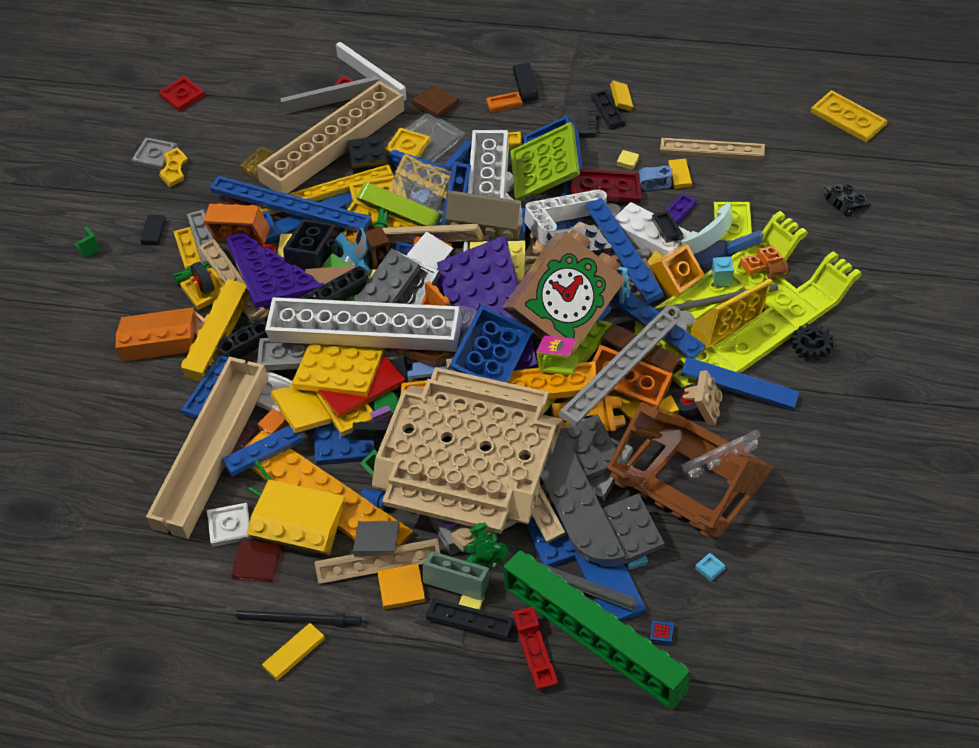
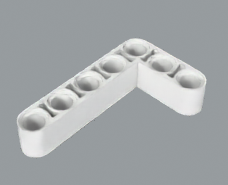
[524,190,607,245]

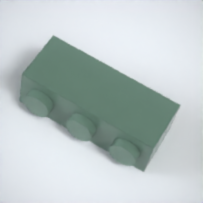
[423,551,490,600]

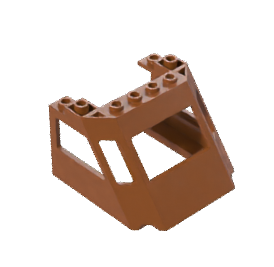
[607,402,774,538]

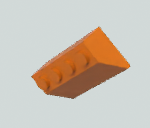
[592,345,672,407]

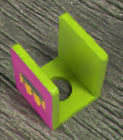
[536,335,580,375]

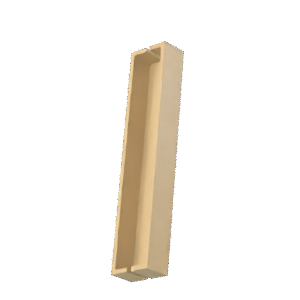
[146,357,269,539]

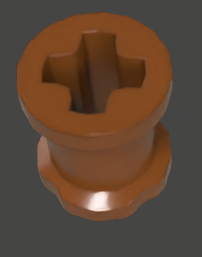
[765,260,788,279]

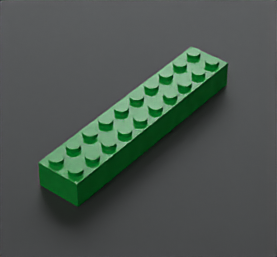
[503,550,690,711]

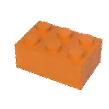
[203,203,270,245]

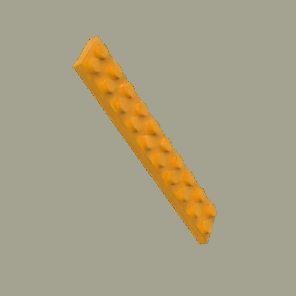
[401,361,597,399]
[245,430,413,546]

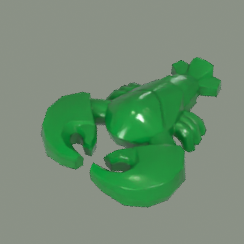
[466,522,509,567]

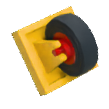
[180,262,225,310]

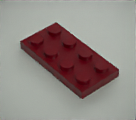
[569,169,642,203]

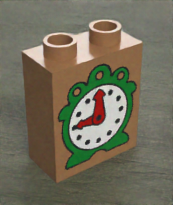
[502,229,626,354]

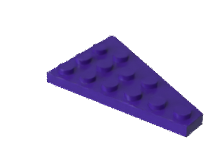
[226,233,324,308]

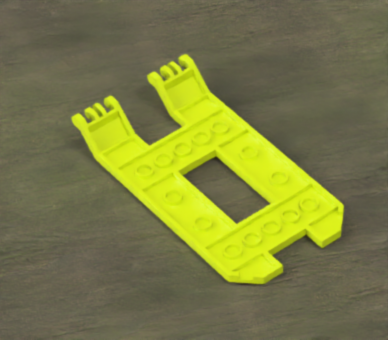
[635,211,862,389]

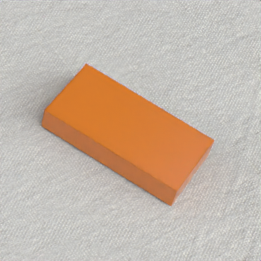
[486,92,523,113]

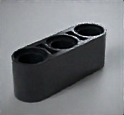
[513,63,539,102]

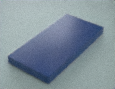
[575,554,646,622]

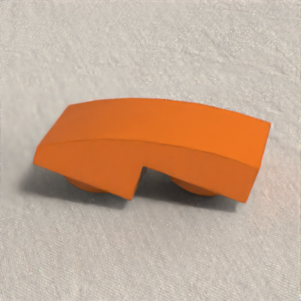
[739,246,783,275]

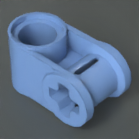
[639,166,673,191]

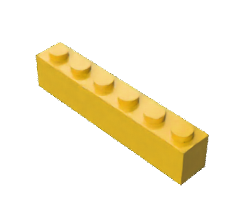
[181,279,250,382]

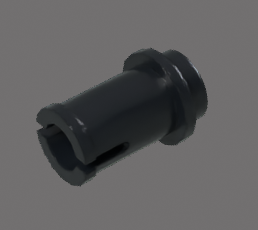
[326,239,342,258]

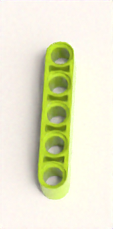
[356,182,442,226]

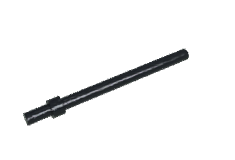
[236,610,362,626]

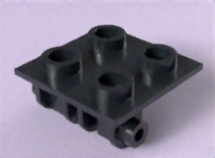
[824,183,871,216]

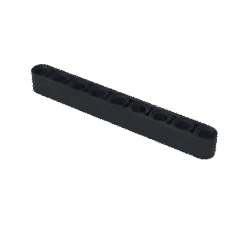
[218,266,370,359]

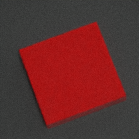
[158,76,205,112]

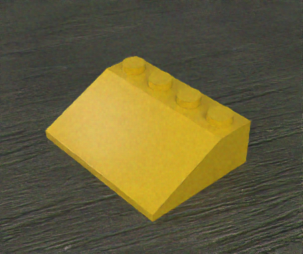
[690,279,772,350]
[247,479,345,556]

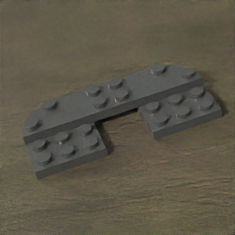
[540,414,665,567]

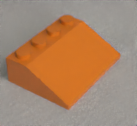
[115,307,195,362]

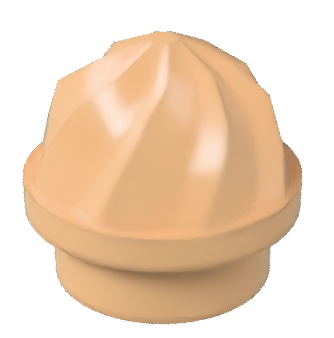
[532,240,546,257]

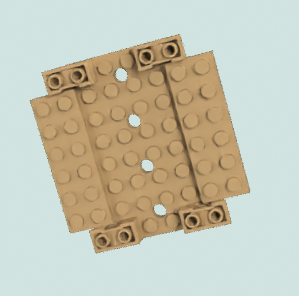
[372,367,564,534]

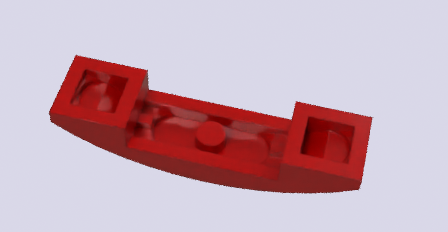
[513,606,558,690]

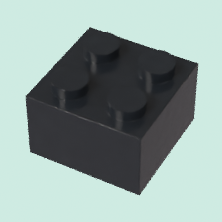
[348,135,387,175]

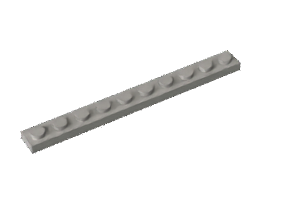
[558,311,678,427]

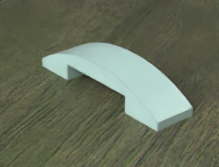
[681,203,733,254]

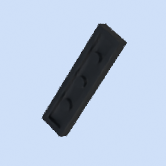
[426,598,514,641]

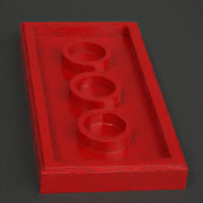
[318,356,406,418]

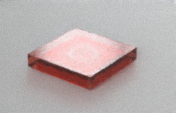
[231,540,281,583]

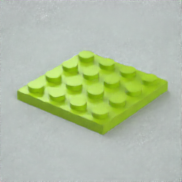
[511,122,580,202]

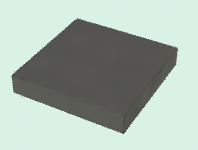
[353,521,400,556]

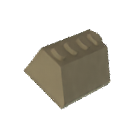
[446,190,523,240]

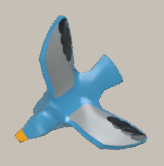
[336,228,372,276]

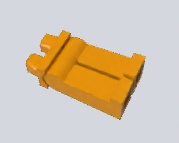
[550,395,626,431]

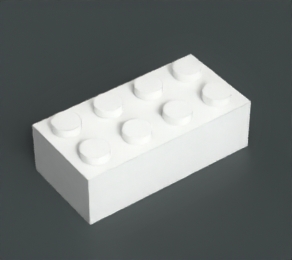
[615,202,691,256]

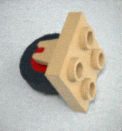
[674,370,722,426]

